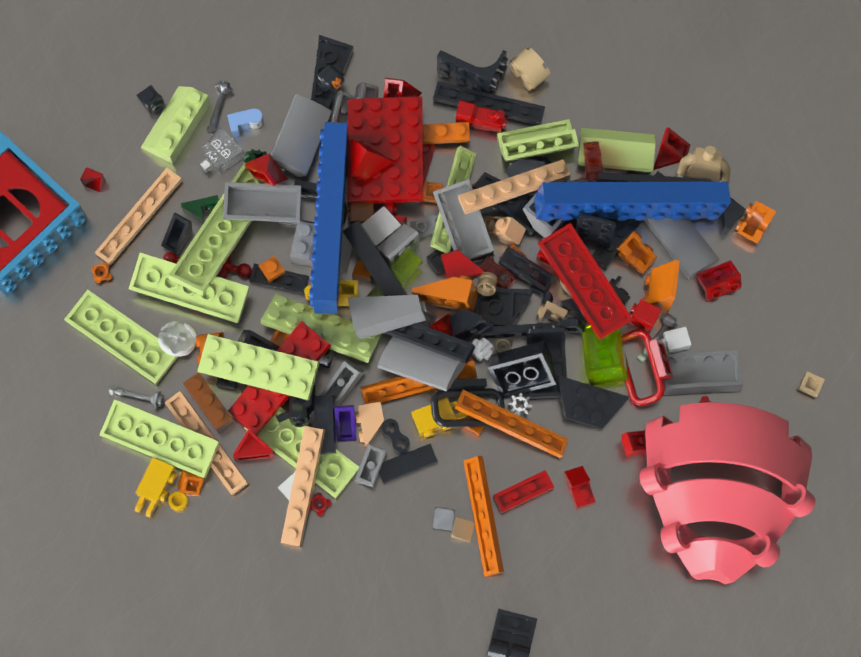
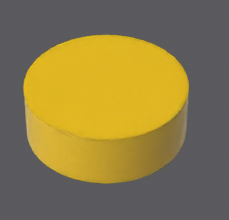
[168,491,189,511]

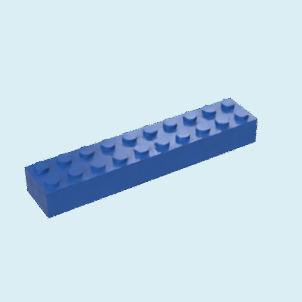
[309,122,348,315]
[534,181,731,221]

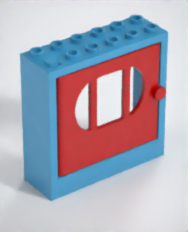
[0,132,87,295]

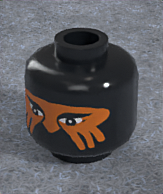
[318,64,345,92]

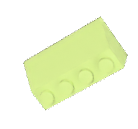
[141,86,211,164]

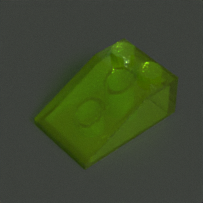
[582,326,629,386]

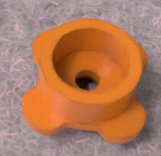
[91,263,112,284]

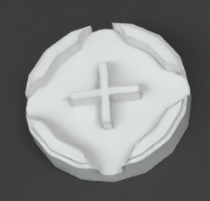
[158,321,197,356]

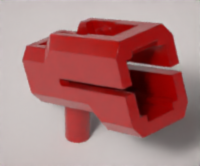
[455,100,508,133]

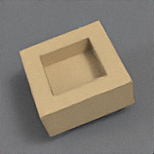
[798,371,825,398]

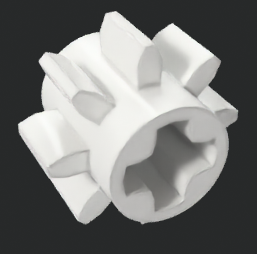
[472,338,493,361]
[508,393,532,416]

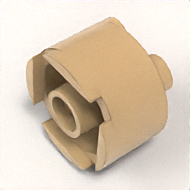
[509,46,551,91]

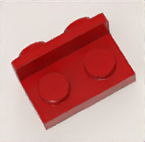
[696,260,742,301]

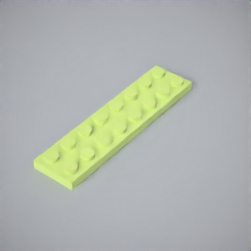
[169,163,267,295]

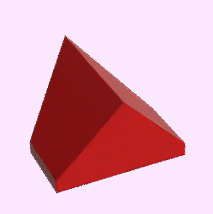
[383,78,422,98]
[653,127,691,170]
[351,139,394,180]
[244,153,289,186]
[441,249,484,280]
[233,429,274,462]

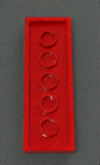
[538,223,633,341]
[228,321,331,436]

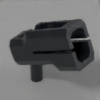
[276,379,316,427]

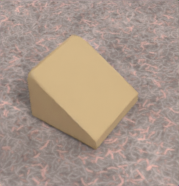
[451,517,475,542]

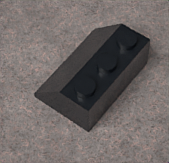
[488,341,557,398]

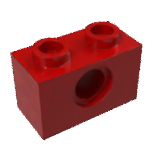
[628,299,662,334]

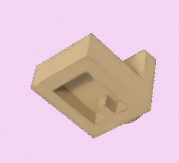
[537,301,568,323]

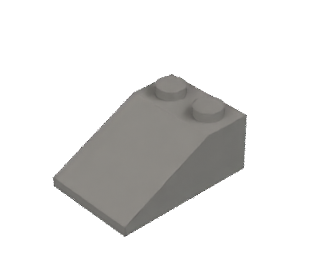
[290,221,353,273]

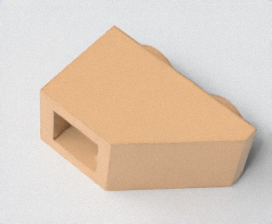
[484,216,526,245]
[355,402,384,447]

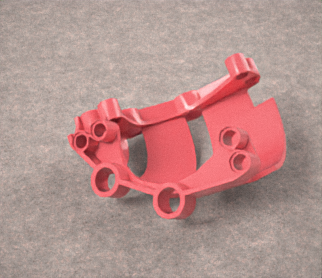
[639,402,816,585]

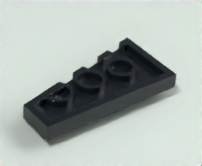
[311,35,354,109]
[472,172,535,236]

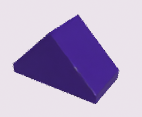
[334,405,357,441]

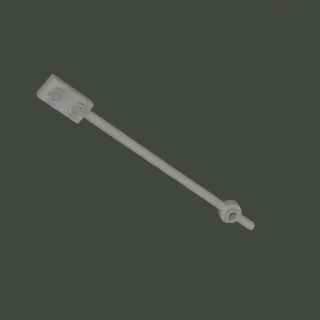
[410,167,627,240]

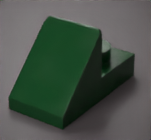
[181,195,219,224]

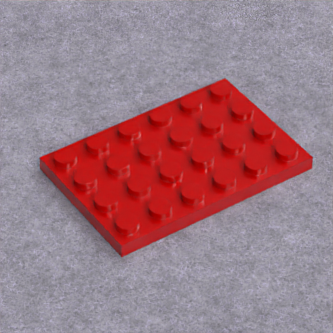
[347,96,424,204]

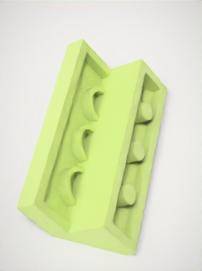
[497,119,579,162]
[578,127,655,173]

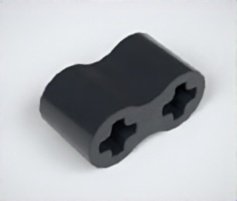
[381,419,410,455]

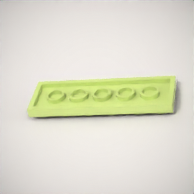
[129,253,250,323]
[64,290,179,385]
[261,293,382,363]
[197,334,319,400]
[99,399,220,478]
[244,408,360,499]

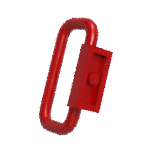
[616,329,674,406]

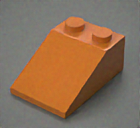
[643,260,680,313]
[411,276,478,313]

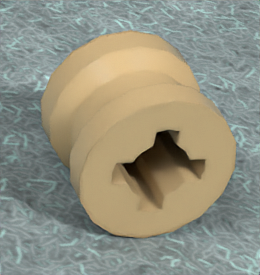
[477,272,497,296]

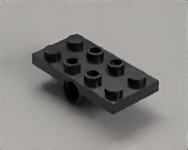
[487,609,537,657]

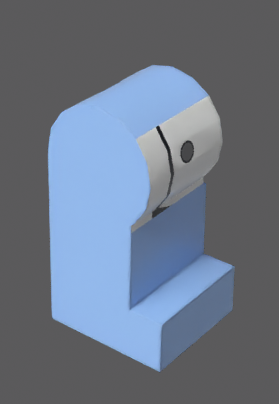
[227,109,264,138]

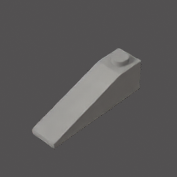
[305,360,365,428]

